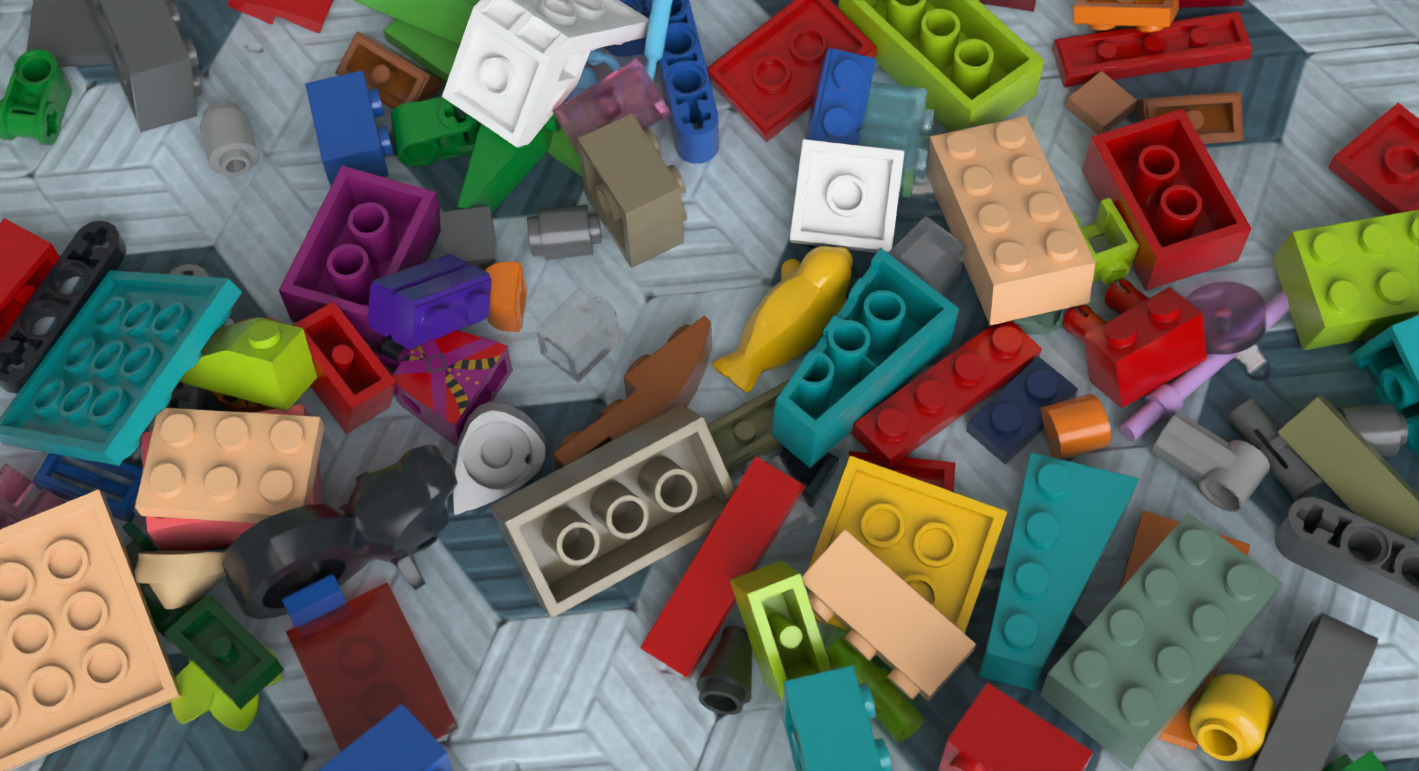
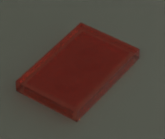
[286,582,459,751]

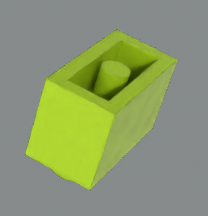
[730,560,832,700]

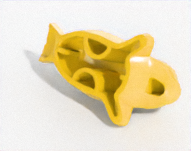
[711,246,853,394]

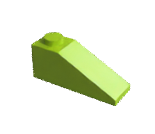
[179,317,318,411]

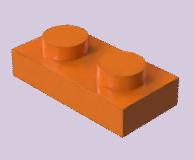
[1073,0,1179,32]

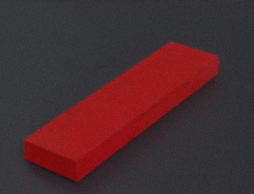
[1052,11,1253,87]
[640,456,806,678]

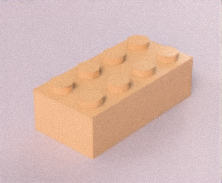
[928,116,1095,325]

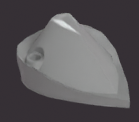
[452,401,546,515]

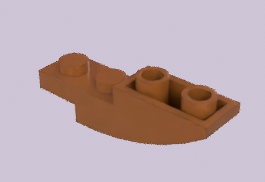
[553,315,712,470]

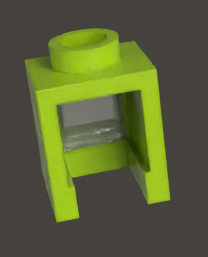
[1072,198,1139,285]

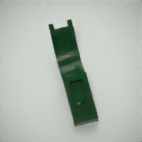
[122,520,284,710]

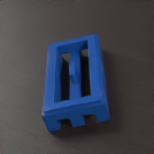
[32,453,143,522]

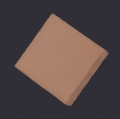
[1066,71,1137,134]

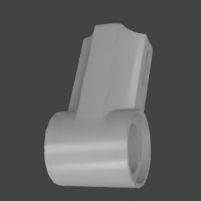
[1151,412,1270,512]

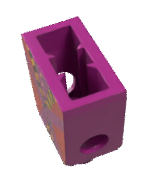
[378,330,513,446]

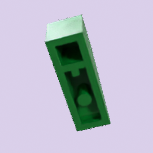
[457,103,564,214]

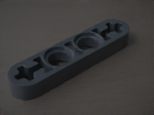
[0,221,126,393]

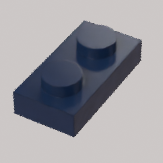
[966,356,1078,465]

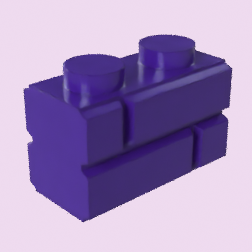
[368,254,492,349]

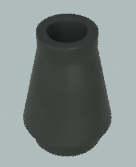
[696,626,753,715]

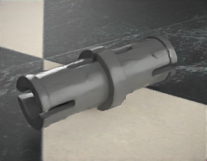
[1227,399,1324,502]

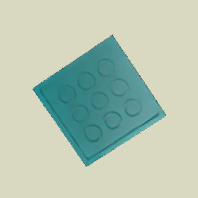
[0,270,242,466]

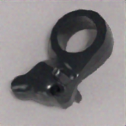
[222,445,458,619]

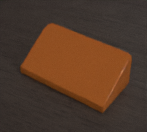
[335,31,444,109]
[1136,92,1244,144]

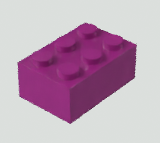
[279,166,441,348]

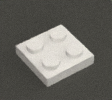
[790,139,904,255]

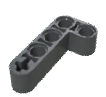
[1275,497,1419,621]
[1248,613,1378,771]

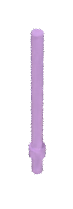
[1119,290,1290,442]

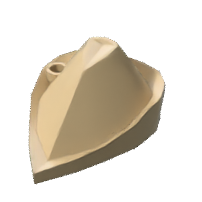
[133,550,226,609]

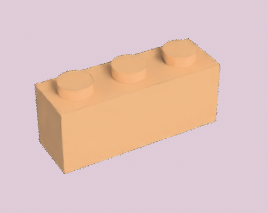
[802,530,976,702]

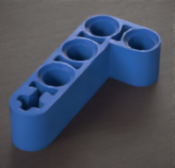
[604,0,719,164]

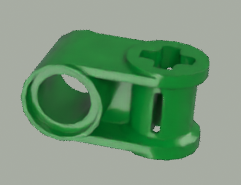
[0,49,72,145]
[390,97,481,167]

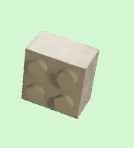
[577,113,687,268]

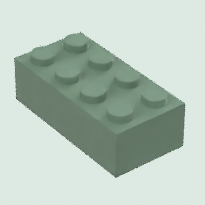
[1040,512,1283,770]

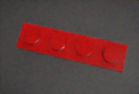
[851,321,1042,469]

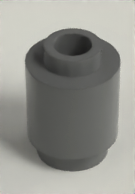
[527,204,602,260]
[1336,403,1408,457]

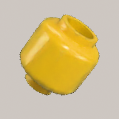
[1189,674,1276,761]

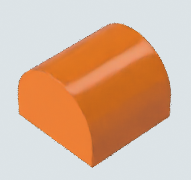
[485,261,527,332]
[1040,393,1111,460]

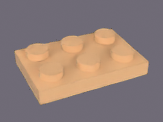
[135,408,324,523]

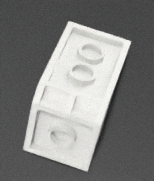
[442,0,649,147]

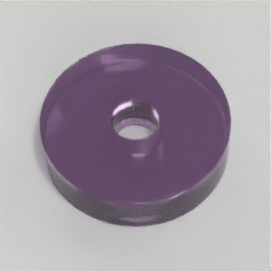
[1185,282,1267,355]

